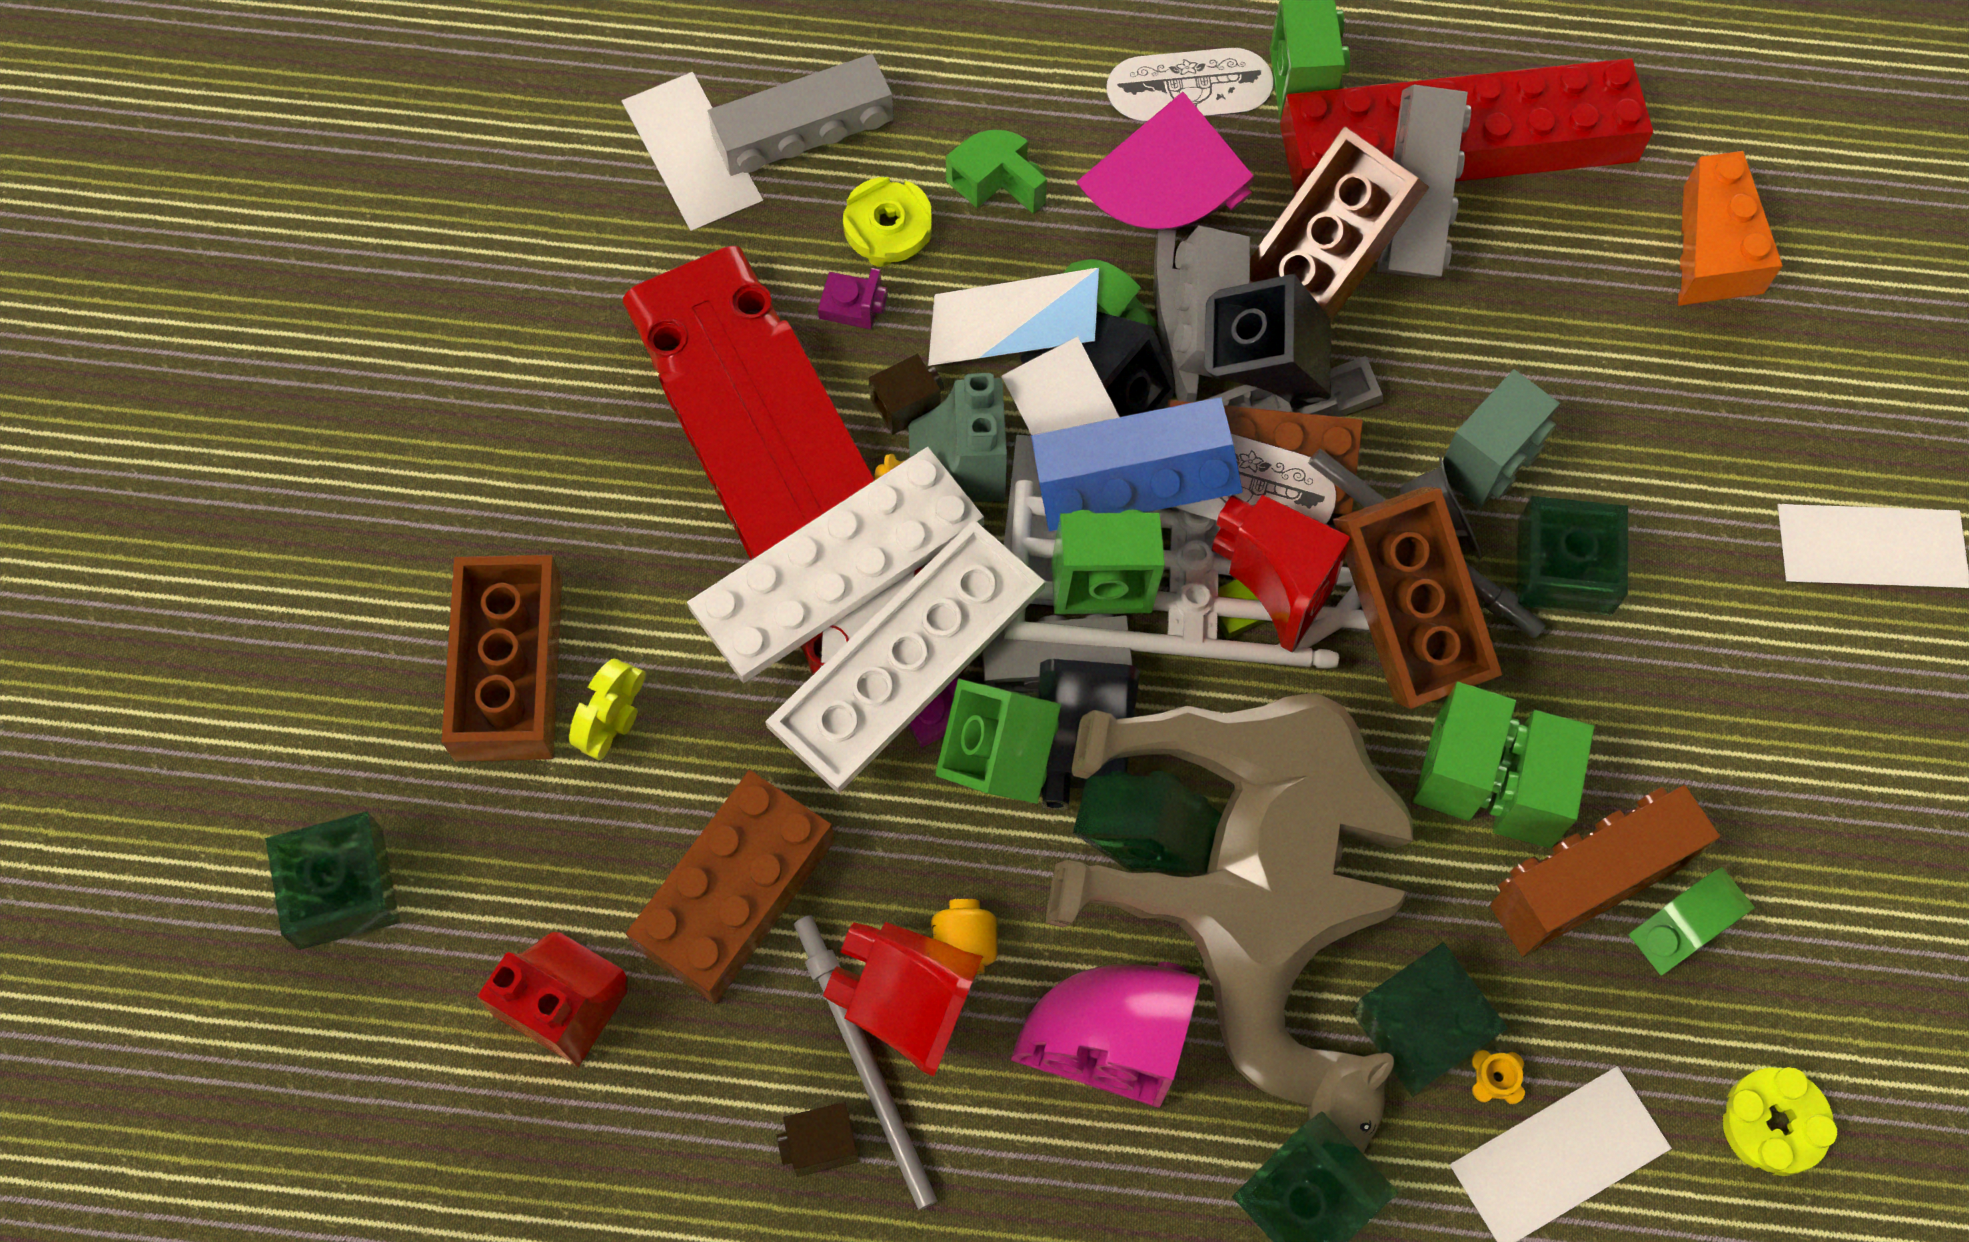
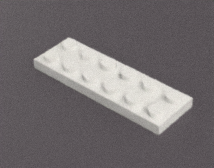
[687,447,984,684]
[765,519,1045,794]

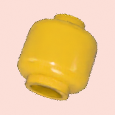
[931,899,998,975]

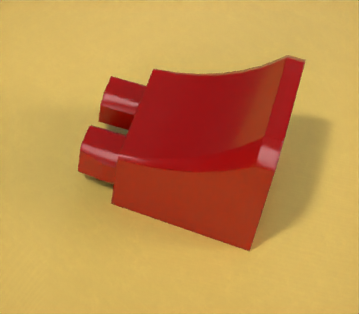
[1211,495,1351,653]
[823,922,983,1077]
[477,932,628,1068]

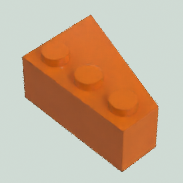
[1678,151,1783,306]

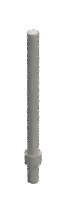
[794,915,938,1210]

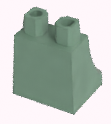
[908,373,1007,502]

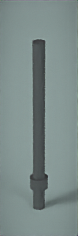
[1308,448,1545,638]

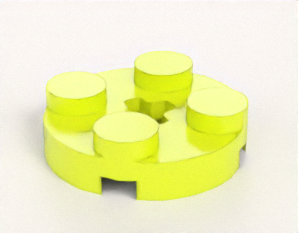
[843,177,932,267]
[569,659,646,760]
[1723,1067,1837,1176]

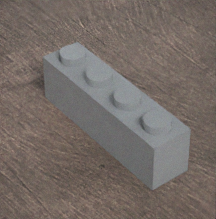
[708,54,893,176]
[1377,84,1471,278]

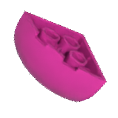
[1076,91,1254,230]
[1011,962,1200,1108]

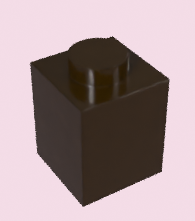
[869,353,944,435]
[776,1102,859,1177]

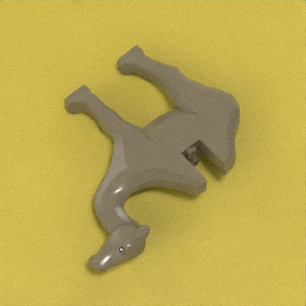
[1046,692,1413,1193]

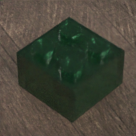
[1516,496,1628,616]
[1073,771,1222,874]
[265,811,400,950]
[1350,942,1508,1097]
[1232,1111,1399,1242]

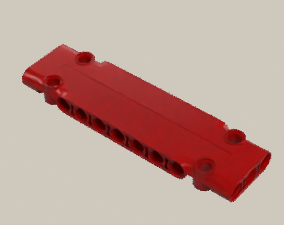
[622,246,968,676]

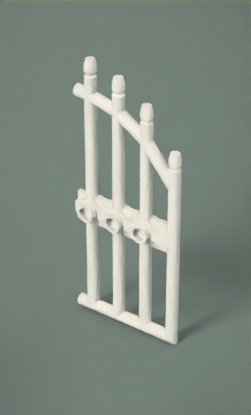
[1004,480,1370,669]

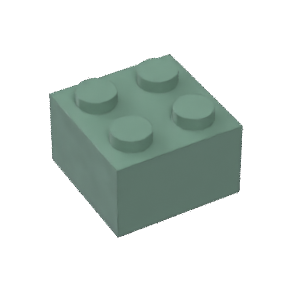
[1443,369,1560,508]

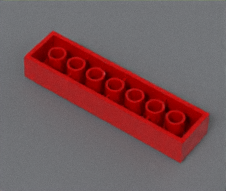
[1280,58,1654,195]

